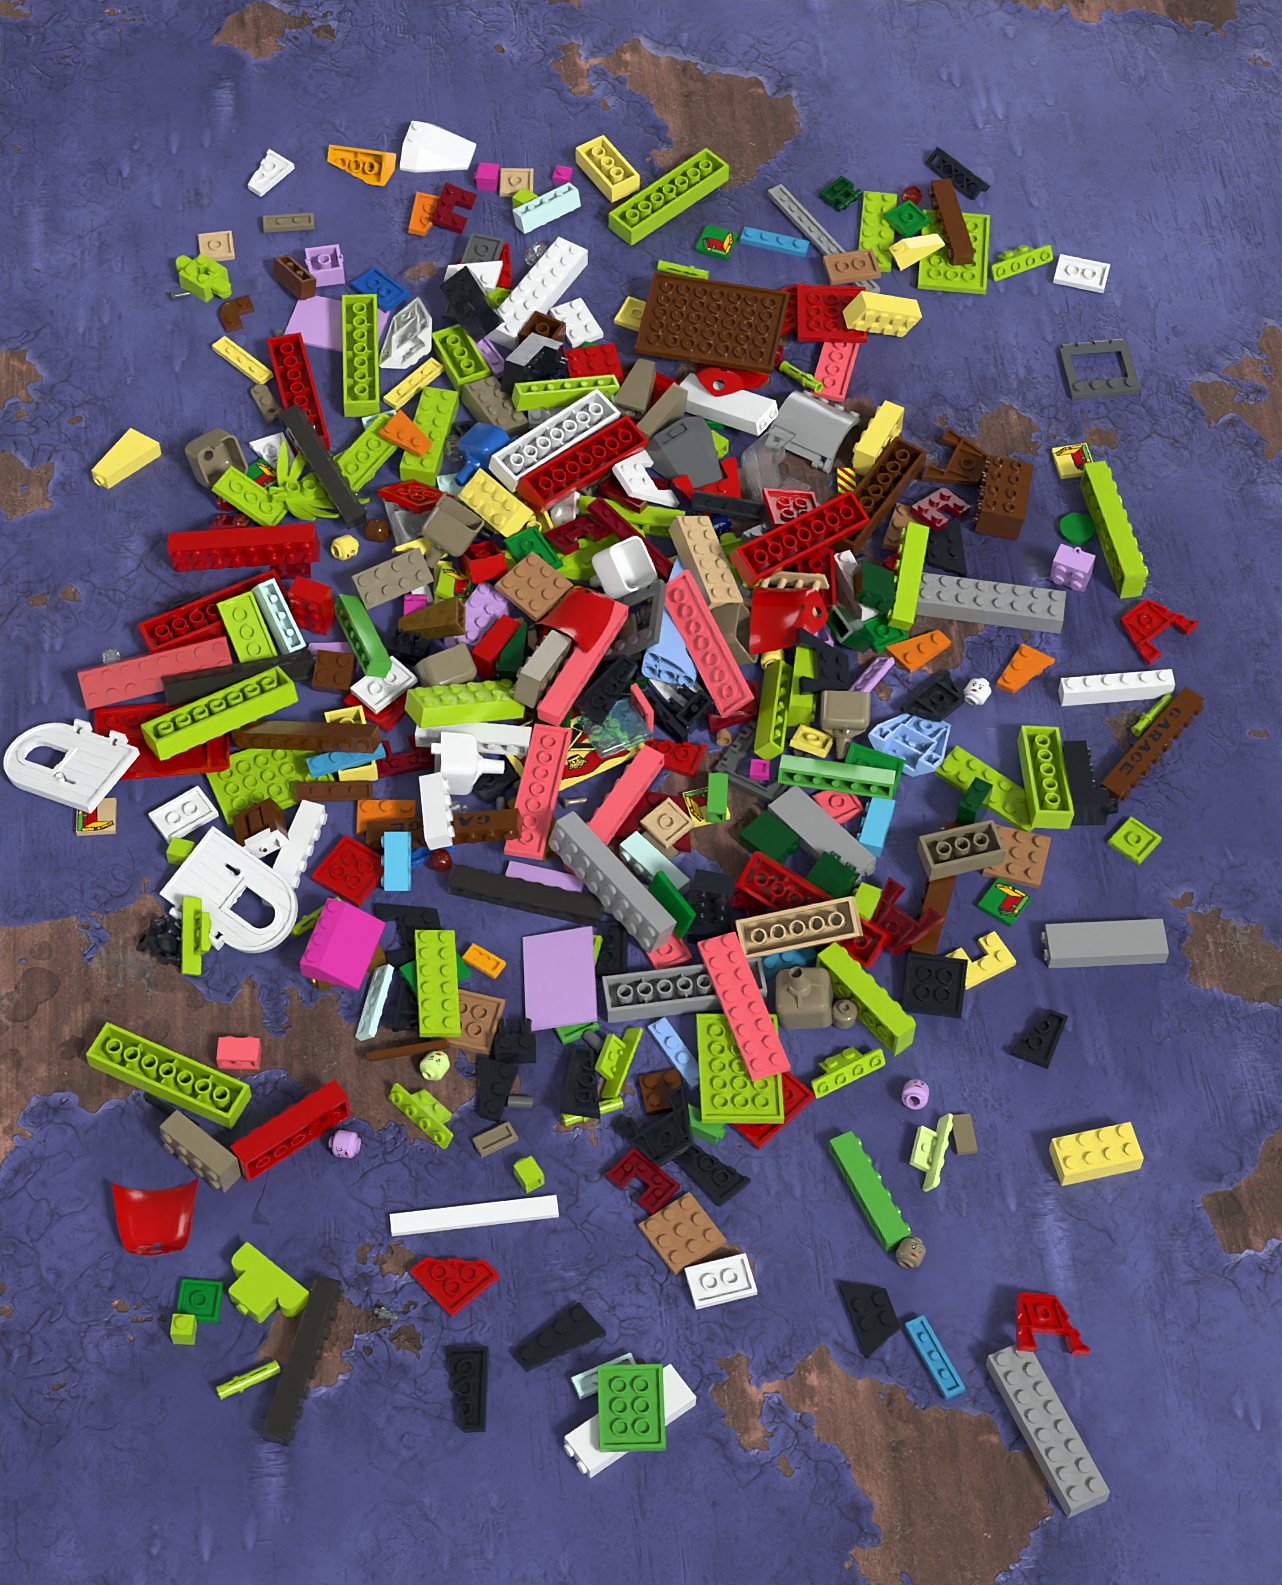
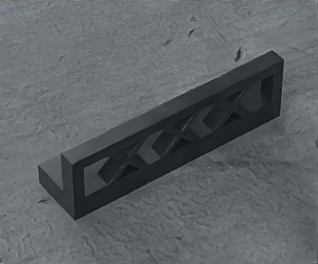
[925,147,990,200]
[691,490,765,522]

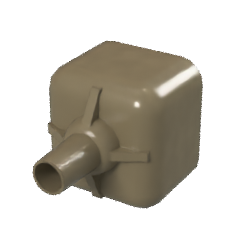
[185,428,248,491]
[421,491,485,568]
[711,603,758,666]
[413,637,477,688]
[819,691,871,760]
[775,966,834,1030]

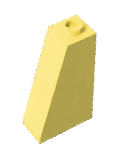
[91,428,161,489]

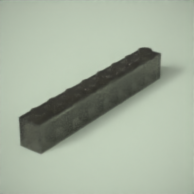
[279,404,368,530]
[161,650,314,706]
[447,864,604,928]
[261,1275,345,1447]

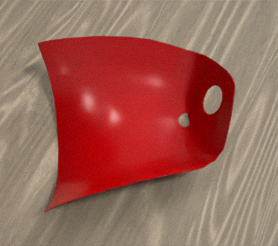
[695,363,769,397]
[528,586,615,653]
[749,586,828,655]
[111,1176,199,1256]

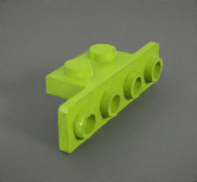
[991,244,1053,281]
[181,896,212,976]
[594,1027,643,1099]
[811,1047,886,1099]
[388,1083,453,1149]

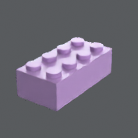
[444,582,514,654]

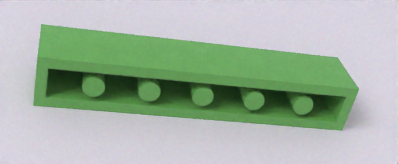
[334,594,392,678]
[777,754,896,800]
[828,1131,911,1252]

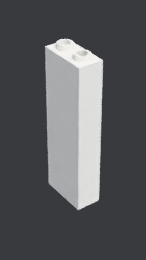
[679,373,779,436]
[563,1364,696,1478]

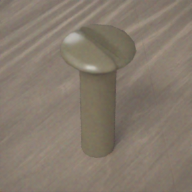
[563,797,586,808]

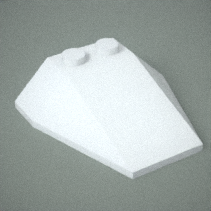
[400,121,476,173]
[379,297,432,369]

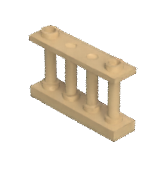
[744,571,829,618]

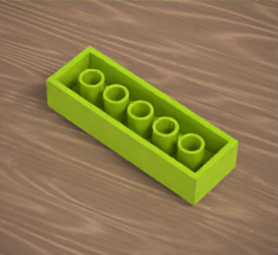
[400,386,459,486]
[405,679,525,728]
[1017,725,1074,829]
[816,942,916,1057]

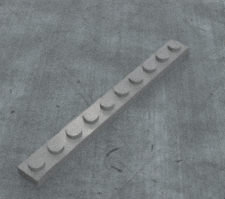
[767,184,880,294]

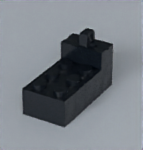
[439,266,505,343]
[500,333,569,395]
[1062,740,1119,826]
[687,869,736,944]

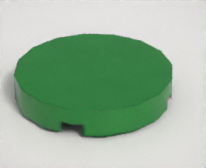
[1059,513,1095,545]

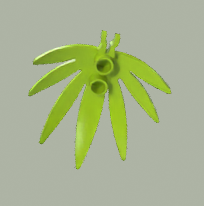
[268,440,375,521]

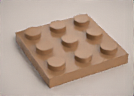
[495,551,573,622]
[982,824,1052,889]
[431,989,506,1055]
[638,1192,726,1276]

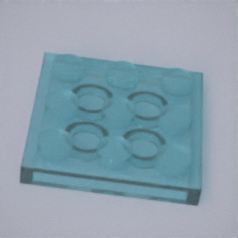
[577,697,653,759]

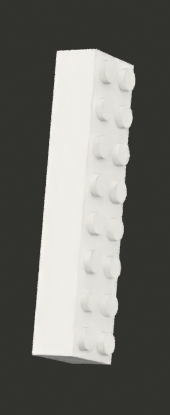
[487,237,588,351]
[488,389,621,493]

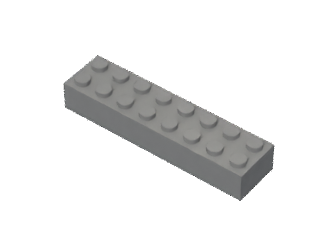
[915,572,1066,634]
[548,811,677,954]
[602,957,767,1023]
[985,1344,1110,1518]

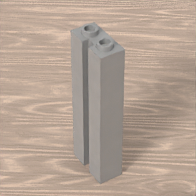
[767,786,876,887]
[1040,919,1169,968]

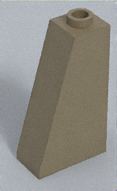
[612,358,656,421]
[636,383,688,442]

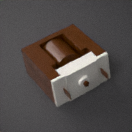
[232,797,289,858]

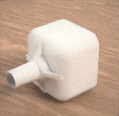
[590,536,657,599]
[431,731,504,795]

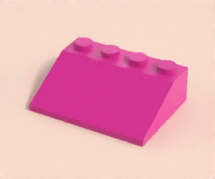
[300,898,386,991]

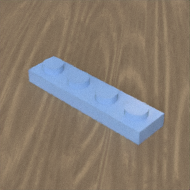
[648,1017,699,1091]

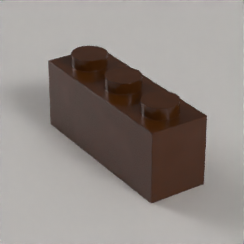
[272,254,317,300]

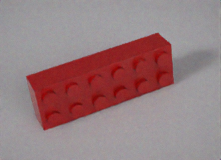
[230,1080,351,1183]

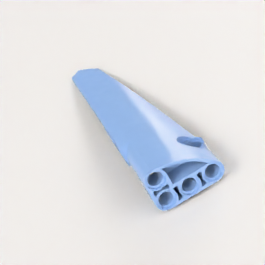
[642,555,699,687]

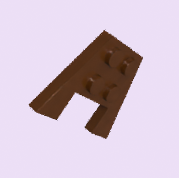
[921,427,991,486]

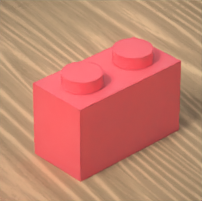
[216,1036,261,1069]

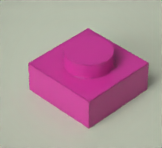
[552,165,573,184]
[750,759,770,780]

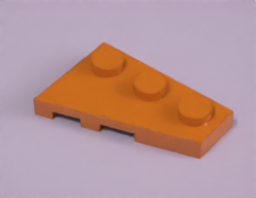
[408,192,440,236]
[356,800,416,837]

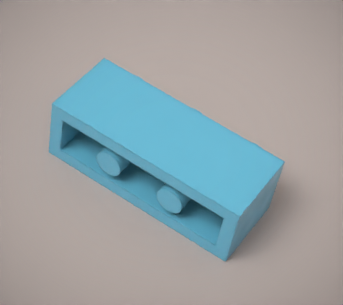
[856,797,895,858]
[381,832,411,891]

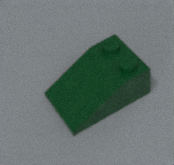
[496,622,528,684]

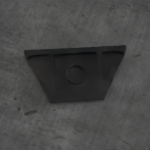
[926,518,967,578]
[900,669,965,723]
[392,977,419,1032]
[839,1281,900,1359]

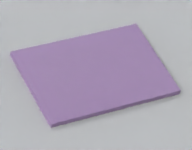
[284,296,390,352]
[523,926,598,1031]

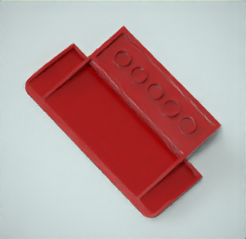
[95,700,230,781]

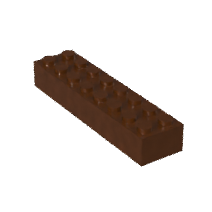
[829,436,927,557]

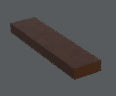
[294,781,373,802]
[367,1039,450,1062]

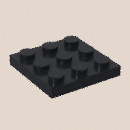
[901,953,968,1019]

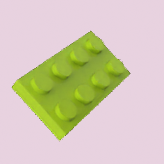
[212,465,289,526]
[216,591,279,674]

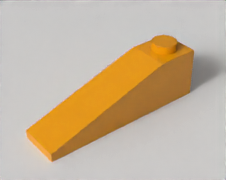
[327,145,396,186]

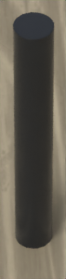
[145,1094,200,1127]

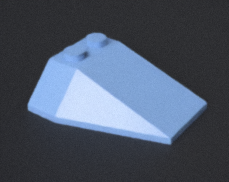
[868,713,951,777]

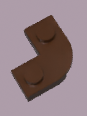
[220,295,254,333]

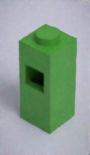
[707,772,728,823]
[688,1104,727,1146]

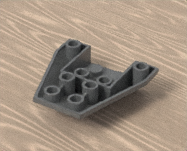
[644,416,723,490]

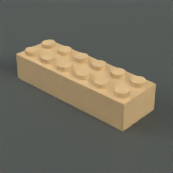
[669,516,744,612]
[736,896,863,959]

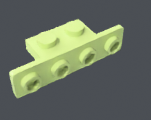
[909,1113,953,1192]

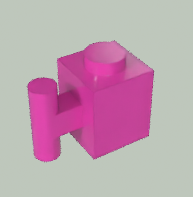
[474,162,500,191]
[404,594,427,616]

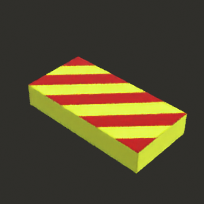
[837,468,856,496]

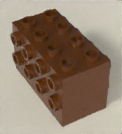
[972,454,1034,541]

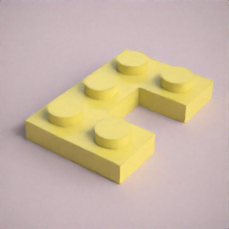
[945,931,1016,990]

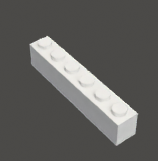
[1058,669,1175,706]
[415,722,532,757]
[261,800,327,908]

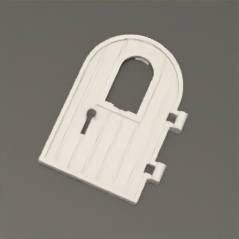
[3,718,140,814]
[159,826,298,953]

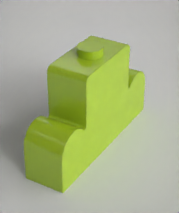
[228,1242,311,1323]

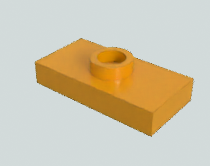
[462,943,506,980]

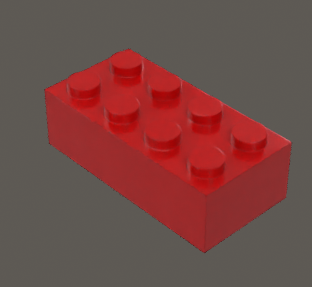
[796,549,836,614]

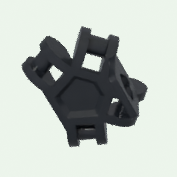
[136,915,182,966]

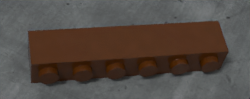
[928,178,974,266]

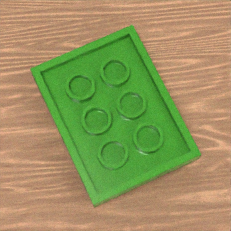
[597,1364,666,1452]

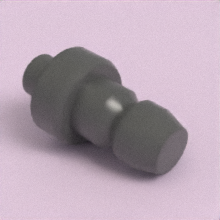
[374,1306,399,1321]

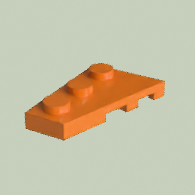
[378,409,432,458]
[885,630,951,674]
[996,643,1055,694]

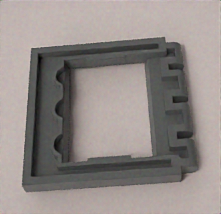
[1059,339,1141,400]
[601,579,667,661]
[713,720,813,804]

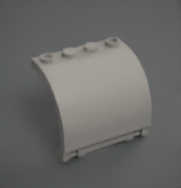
[765,390,864,474]

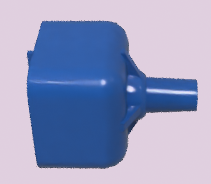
[453,422,519,487]

